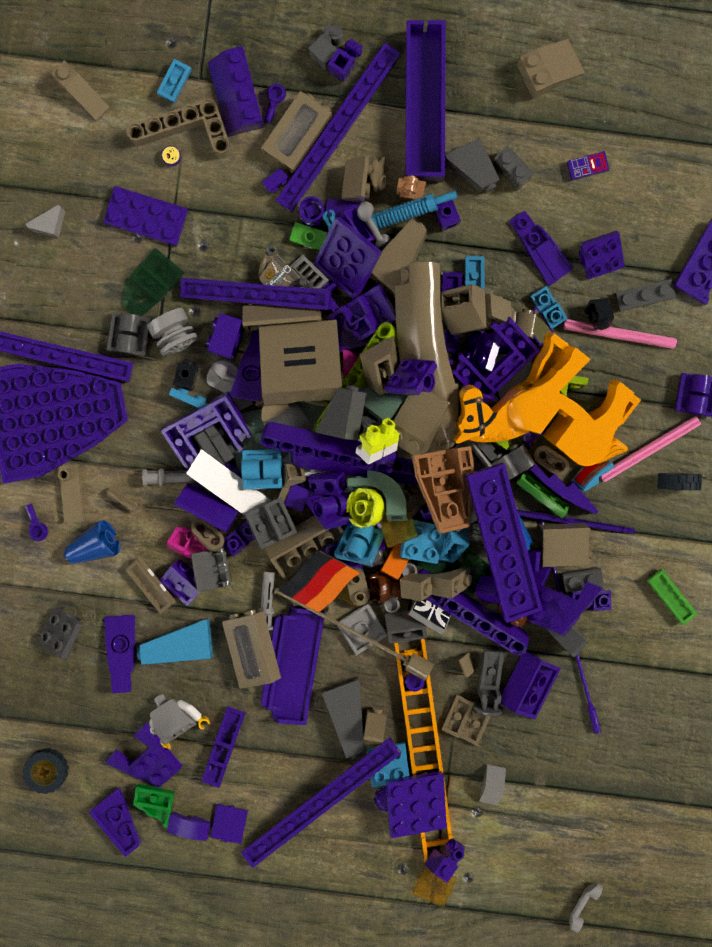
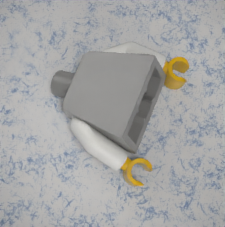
[149,694,210,750]

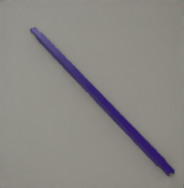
[517,509,635,534]

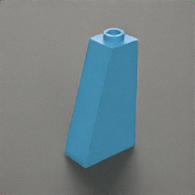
[137,618,213,665]

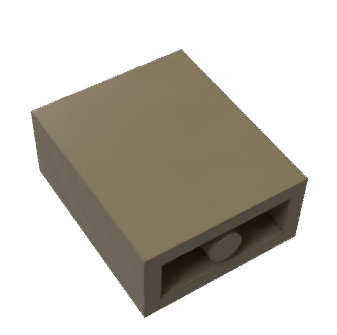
[539,523,592,567]

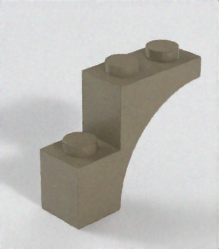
[400,566,472,601]

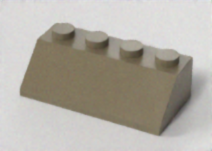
[242,303,322,332]
[265,515,344,581]

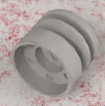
[147,308,198,356]

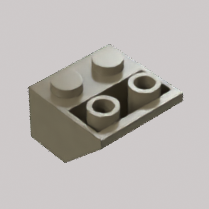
[341,157,373,203]
[440,284,487,335]
[360,336,399,395]

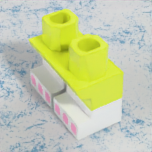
[356,418,400,464]

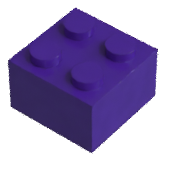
[206,313,244,361]

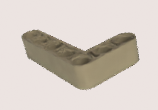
[126,99,231,158]

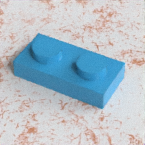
[157,59,192,104]
[465,256,485,289]
[169,386,207,408]

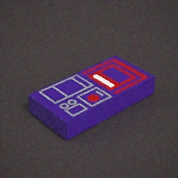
[567,151,610,181]

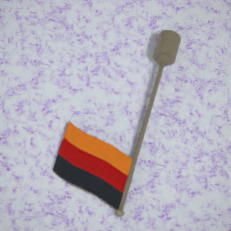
[274,551,434,681]

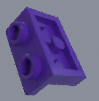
[159,559,200,606]

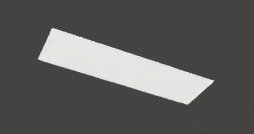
[186,449,272,515]

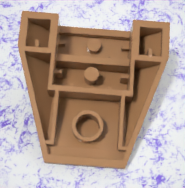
[412,446,474,534]

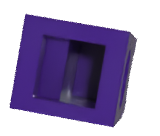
[307,471,347,496]

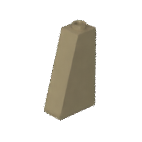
[369,219,427,298]

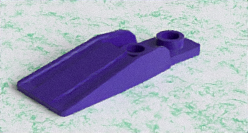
[510,211,573,286]
[230,331,262,401]
[104,615,136,693]

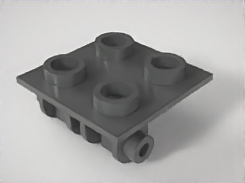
[190,548,232,592]

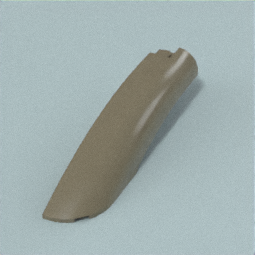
[395,262,458,454]

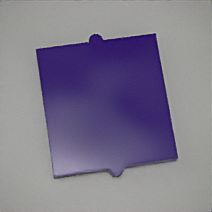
[210,804,248,844]

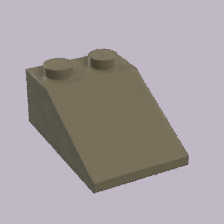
[517,39,585,99]
[393,392,450,455]

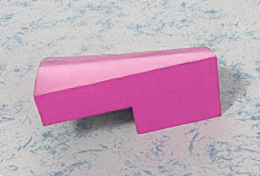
[167,527,219,560]

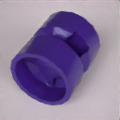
[299,196,324,227]

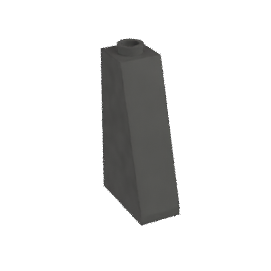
[322,677,364,759]

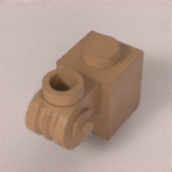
[396,175,426,202]

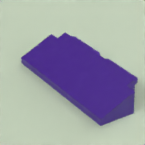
[261,606,325,725]

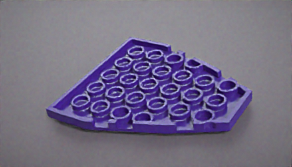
[0,363,129,484]

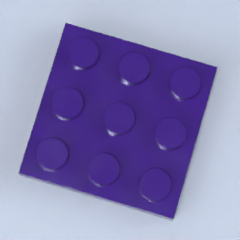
[313,217,382,299]
[386,771,447,839]

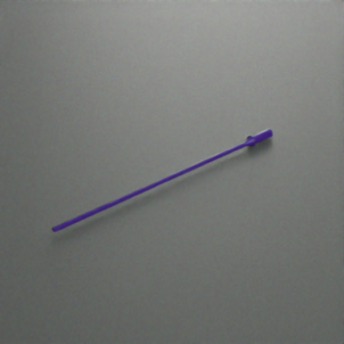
[537,511,601,734]

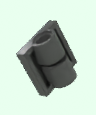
[107,312,152,357]
[38,607,82,660]

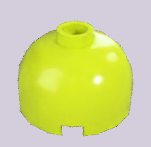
[346,488,385,528]

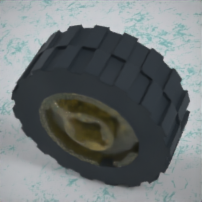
[657,473,702,490]
[23,748,69,794]

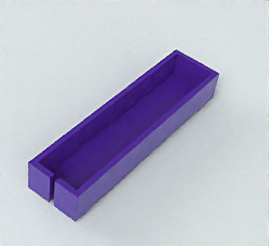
[405,20,446,182]

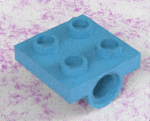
[241,449,283,490]
[399,518,445,564]
[334,523,385,566]
[367,742,409,787]

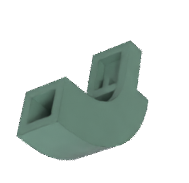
[347,471,408,521]

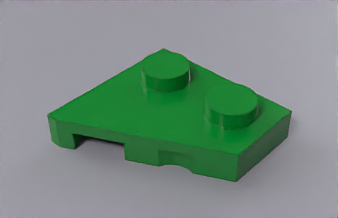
[133,784,175,828]

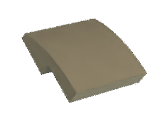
[442,694,491,746]

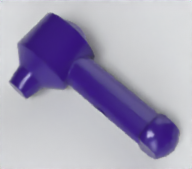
[520,425,551,448]

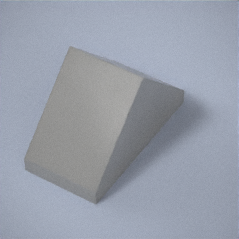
[26,204,65,238]
[479,764,506,806]

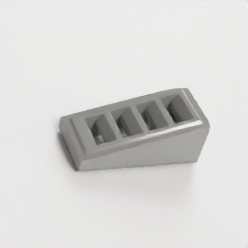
[290,254,329,289]

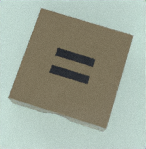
[259,320,342,406]

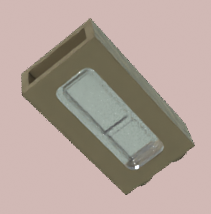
[261,91,332,175]
[222,609,281,689]

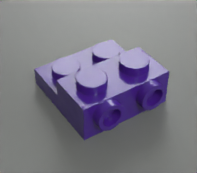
[464,331,502,373]

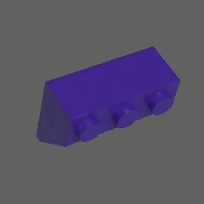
[174,481,239,532]
[500,652,561,719]

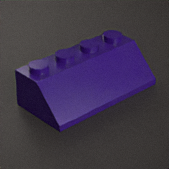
[208,46,264,137]

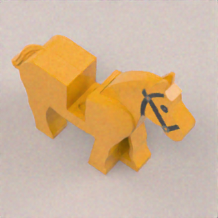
[453,331,641,466]

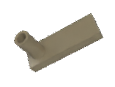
[57,464,85,523]

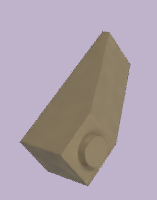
[51,60,110,121]

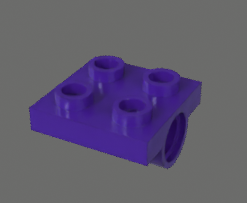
[579,230,625,280]
[384,359,438,395]
[674,373,712,417]
[306,492,352,530]

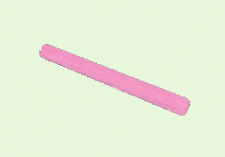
[563,319,677,349]
[600,416,701,482]

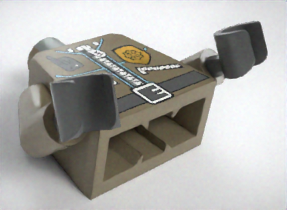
[258,241,314,288]

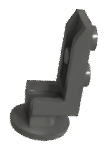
[474,650,503,716]

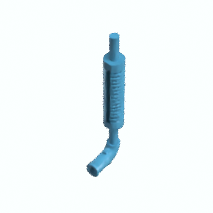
[323,191,458,230]

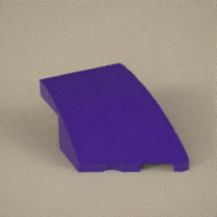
[329,284,396,340]

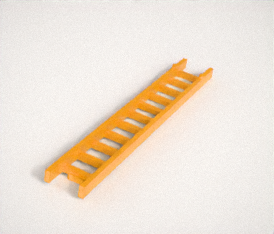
[394,639,452,862]

